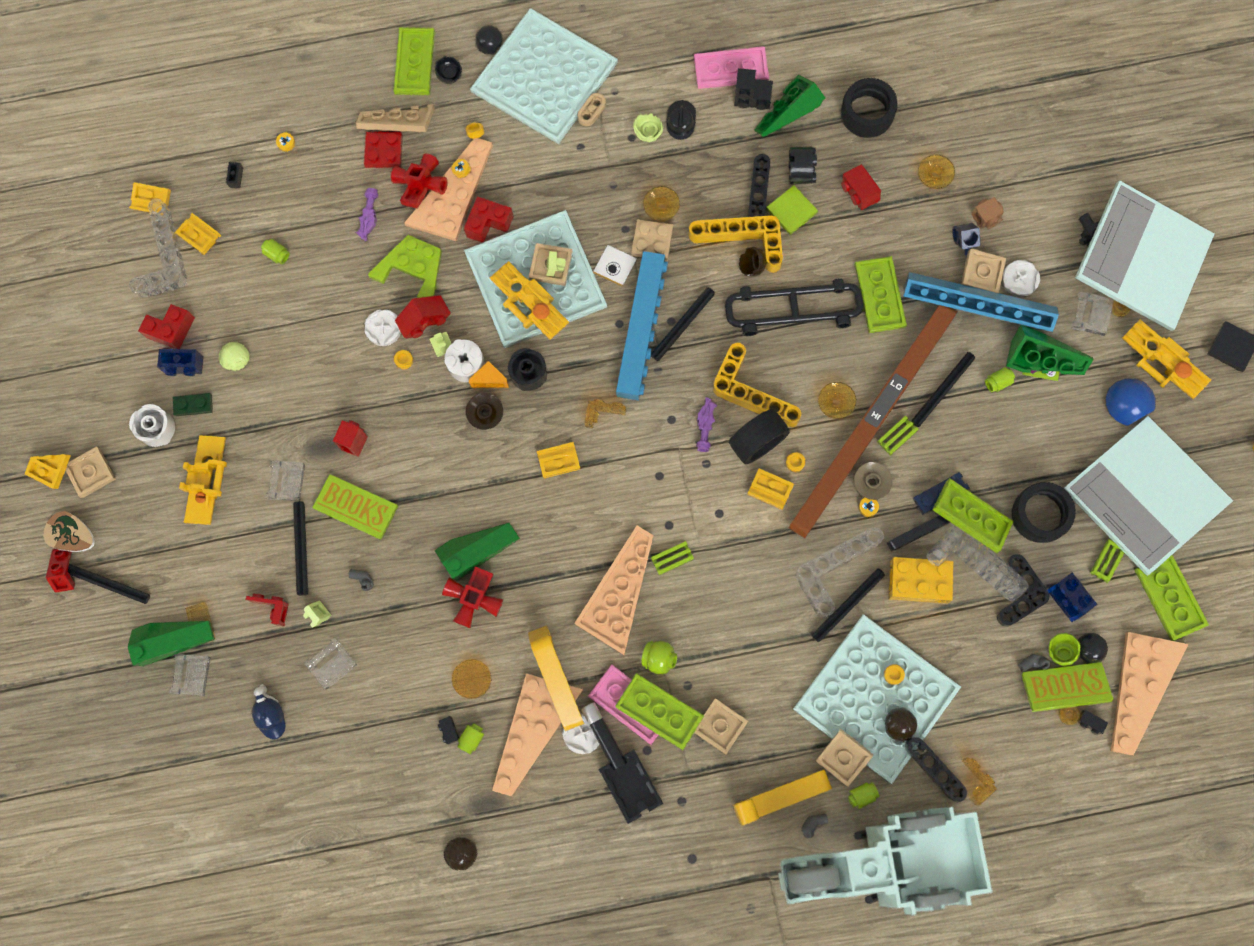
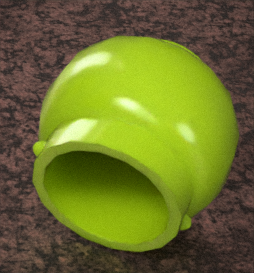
[642,641,677,675]

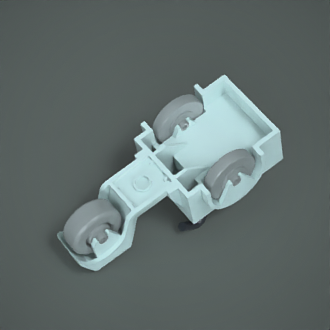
[778,807,992,915]

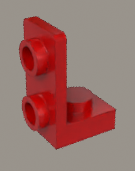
[45,549,75,593]
[245,593,289,627]

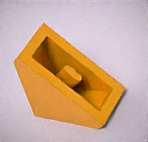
[469,361,509,388]

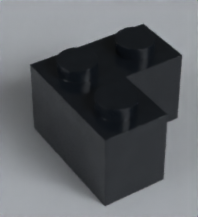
[734,68,773,110]

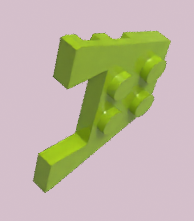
[368,235,442,298]

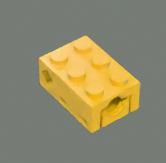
[889,557,953,604]

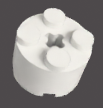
[445,339,485,382]
[129,404,175,447]

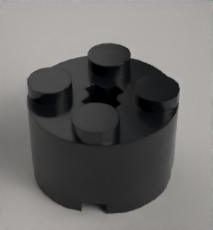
[789,146,817,184]
[508,348,547,391]

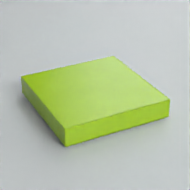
[766,185,818,235]

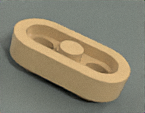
[578,93,606,126]

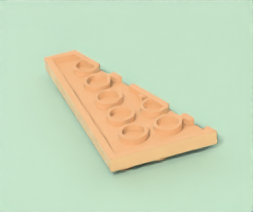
[404,138,493,241]
[574,526,653,655]
[1111,632,1188,755]
[492,673,583,796]

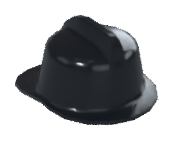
[667,100,696,140]

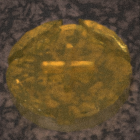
[452,659,492,699]

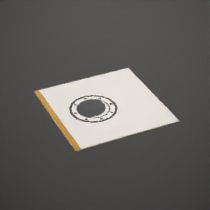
[593,245,637,286]

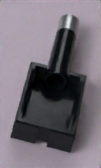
[581,702,663,824]

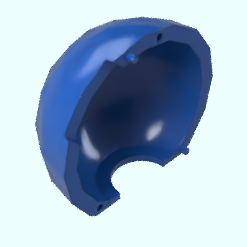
[1106,378,1156,426]

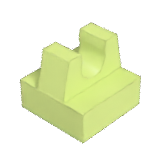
[546,251,566,276]
[430,332,452,357]
[303,601,331,628]

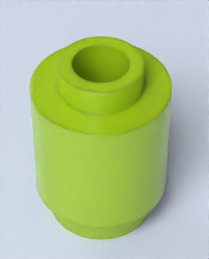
[261,239,290,265]
[985,367,1015,393]
[457,723,485,755]
[847,782,880,810]

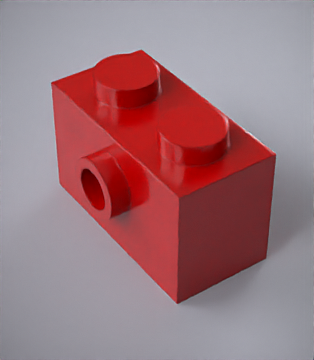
[841,164,881,210]
[333,420,368,457]

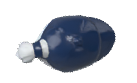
[251,684,286,740]

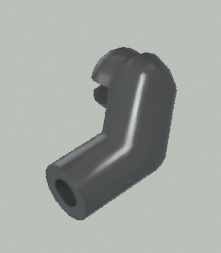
[349,569,374,591]
[1018,654,1050,672]
[802,813,828,838]

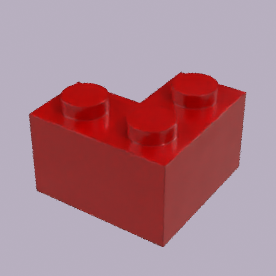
[464,197,514,243]
[394,295,451,339]
[138,304,195,350]

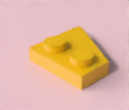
[24,454,71,489]

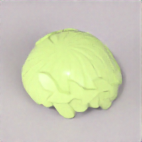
[633,113,663,142]
[219,342,250,371]

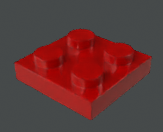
[364,131,403,168]

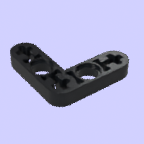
[997,554,1050,627]

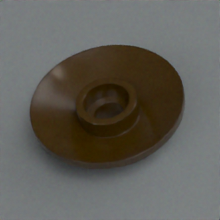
[466,393,503,430]

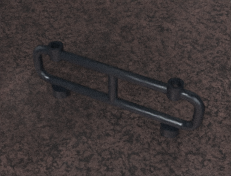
[725,278,864,336]

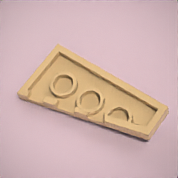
[356,104,435,132]

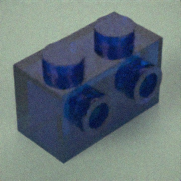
[157,349,204,376]
[1047,572,1097,622]

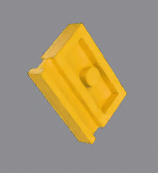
[129,182,171,216]
[175,213,221,255]
[537,442,580,479]
[747,468,794,510]

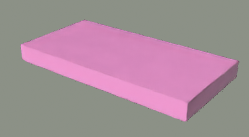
[694,46,769,89]
[588,665,658,745]

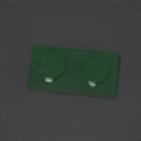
[173,393,213,417]

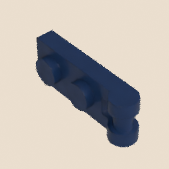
[913,472,970,515]

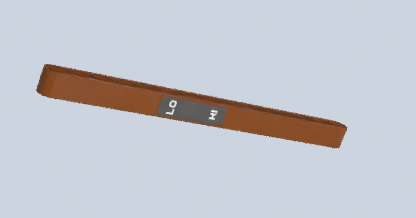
[789,305,958,538]

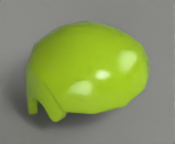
[1049,633,1080,666]

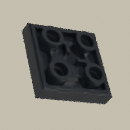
[1207,321,1254,372]

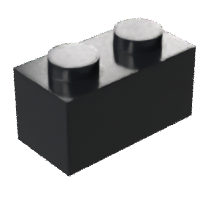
[226,162,243,188]
[1076,710,1108,735]
[438,716,459,745]

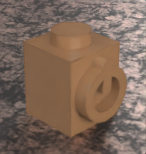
[971,197,1004,229]

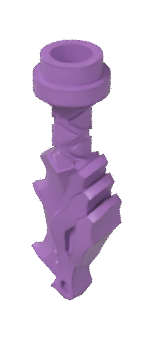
[355,188,379,241]
[696,397,718,452]

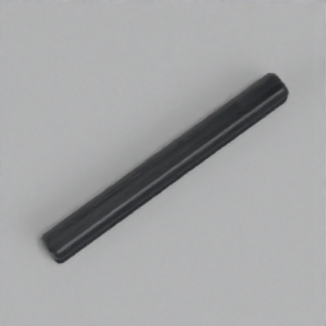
[651,287,715,361]
[911,352,975,427]
[293,501,308,596]
[68,564,150,604]
[812,568,885,642]

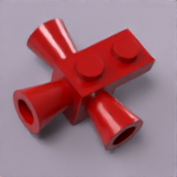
[391,153,448,209]
[442,566,504,628]

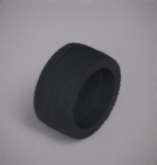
[841,78,897,138]
[729,409,790,464]
[1012,482,1076,543]

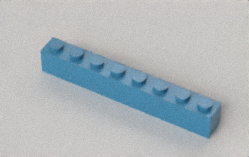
[616,251,668,401]
[903,272,1059,332]

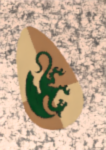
[43,511,95,552]

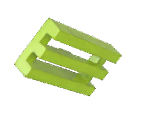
[877,416,919,456]
[1090,539,1124,583]
[651,541,694,576]

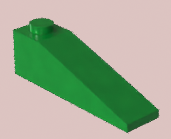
[754,74,826,137]
[1006,325,1094,375]
[435,523,520,582]
[127,621,215,667]

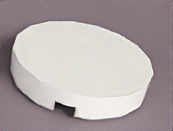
[1001,260,1040,297]
[364,310,401,346]
[563,714,599,754]

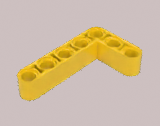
[689,215,783,273]
[713,343,801,427]
[528,625,584,731]
[732,769,832,825]

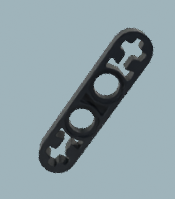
[748,154,770,217]
[887,515,951,552]
[905,737,967,802]

